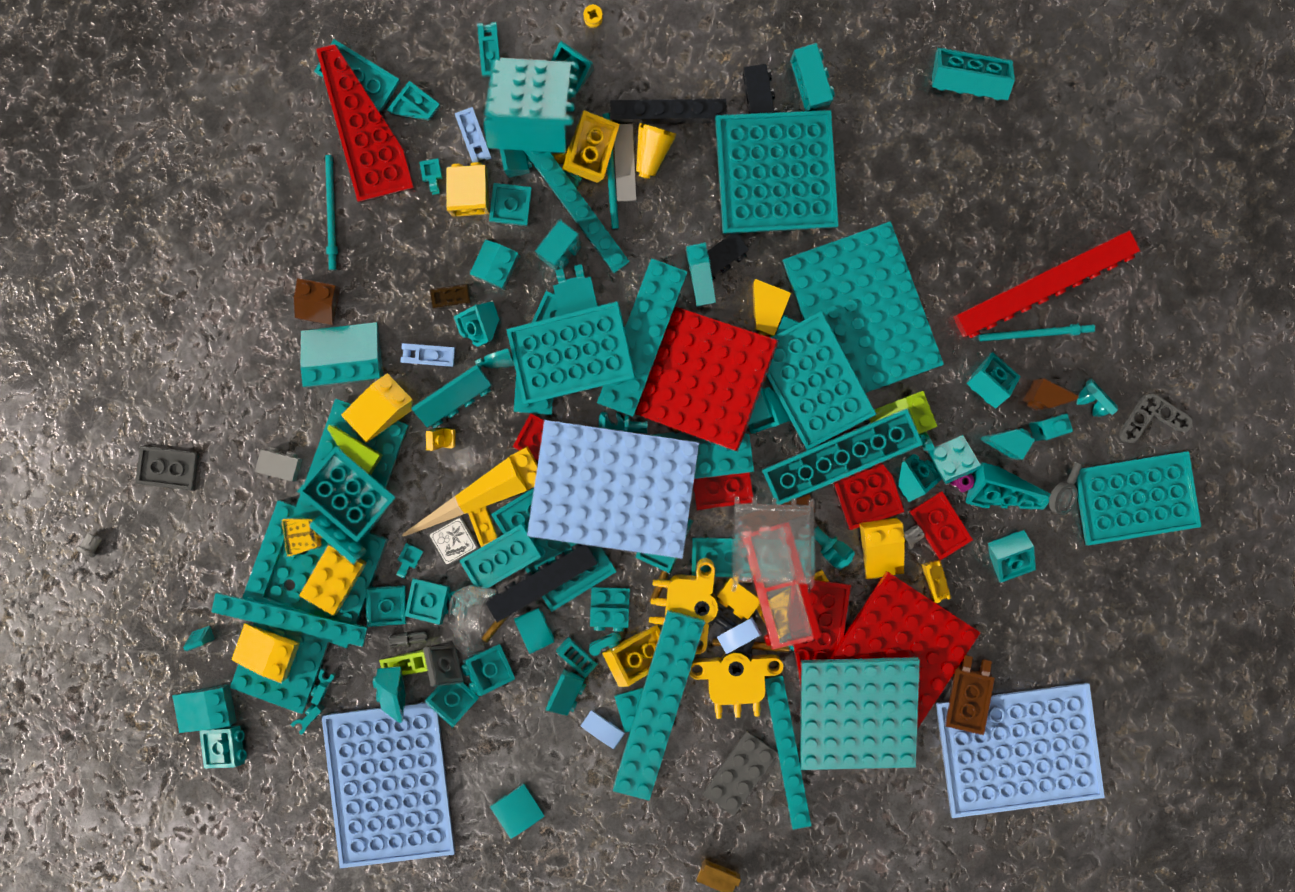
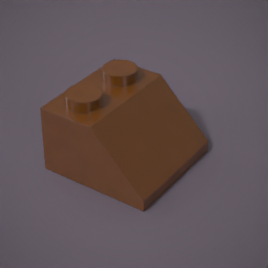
[294,278,340,325]
[1023,378,1079,410]

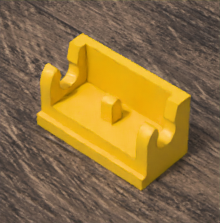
[921,559,951,603]

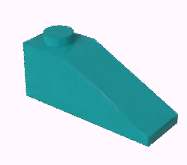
[686,243,716,306]

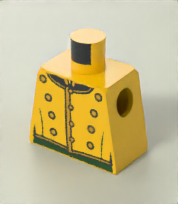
[282,518,322,556]

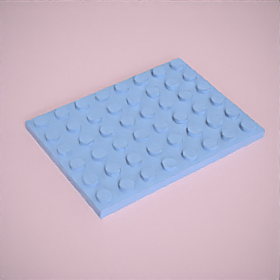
[527,420,699,558]
[936,683,1105,818]
[321,702,455,868]

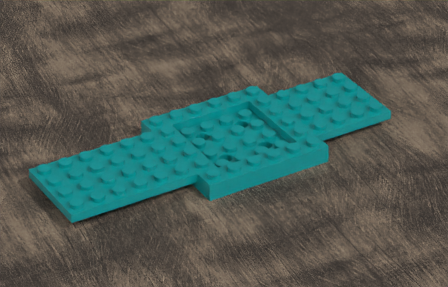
[230,398,409,714]

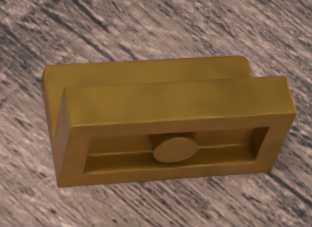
[696,859,741,892]

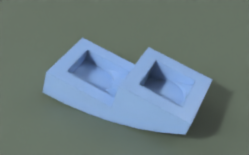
[717,618,762,654]
[581,710,625,749]

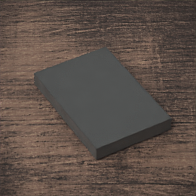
[135,446,199,491]

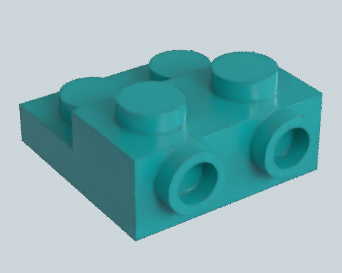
[590,587,630,631]
[461,644,515,696]
[199,726,247,769]

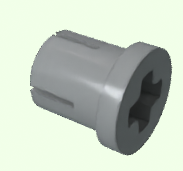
[904,524,925,549]
[76,533,102,558]

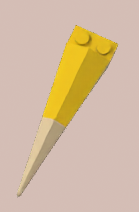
[402,446,538,536]

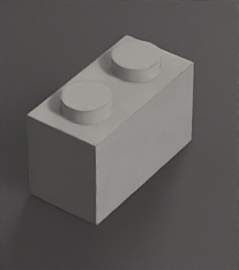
[255,447,303,482]

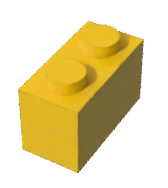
[716,577,760,619]

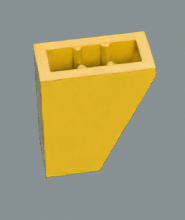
[752,279,791,337]

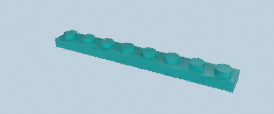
[523,150,630,273]
[211,593,368,647]
[765,675,811,830]

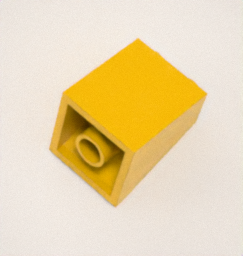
[446,162,490,217]

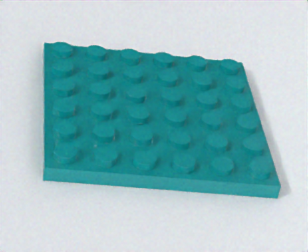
[715,110,839,234]
[800,658,920,770]

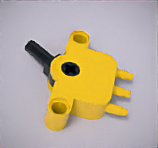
[649,558,738,654]
[689,627,783,719]

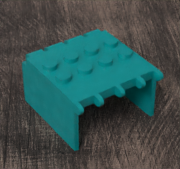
[485,58,579,153]

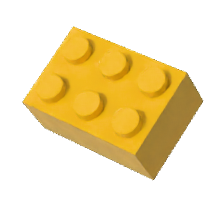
[299,544,367,615]

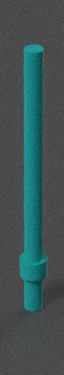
[602,113,619,229]
[325,155,338,270]
[978,324,1095,342]

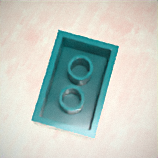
[790,43,835,111]
[536,220,581,270]

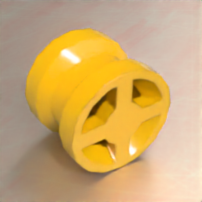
[583,4,603,28]

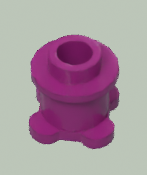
[950,473,974,492]

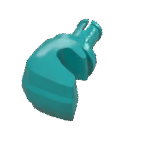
[598,411,648,434]
[809,526,855,569]

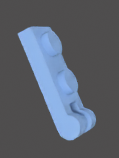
[454,107,492,163]
[400,344,455,367]

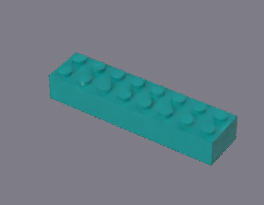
[597,258,687,417]
[762,408,923,506]

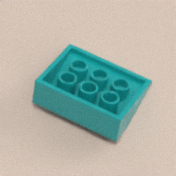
[301,322,384,388]
[297,446,396,542]

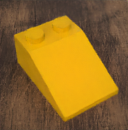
[562,111,620,183]
[342,373,413,443]
[859,518,905,579]
[231,623,300,683]
[602,625,661,687]

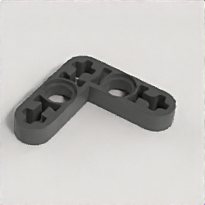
[1119,394,1192,443]

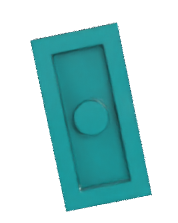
[1076,378,1118,417]

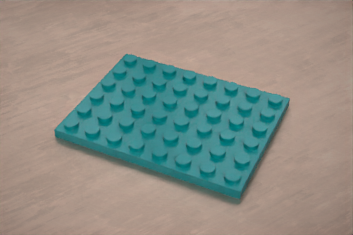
[782,221,944,393]

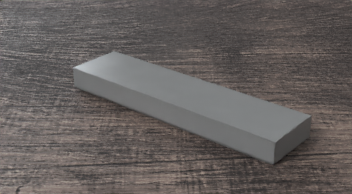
[614,124,636,202]

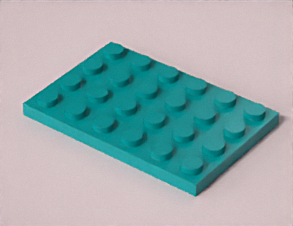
[506,302,636,405]
[767,311,876,450]
[1075,451,1201,545]
[491,488,617,612]

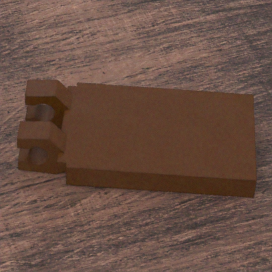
[944,655,995,735]

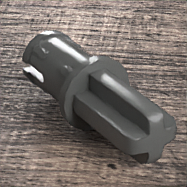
[389,632,428,648]

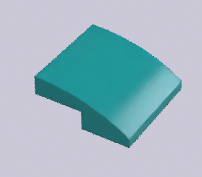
[489,784,544,839]

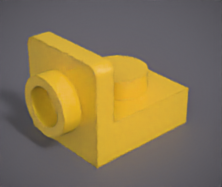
[426,427,455,451]

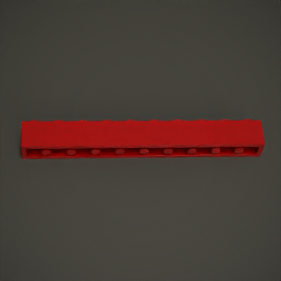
[953,231,1140,338]

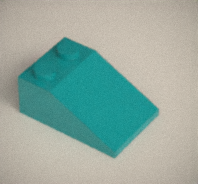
[172,684,237,733]

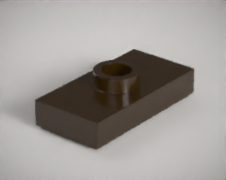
[430,284,471,309]

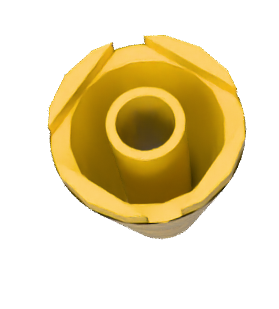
[636,123,676,179]

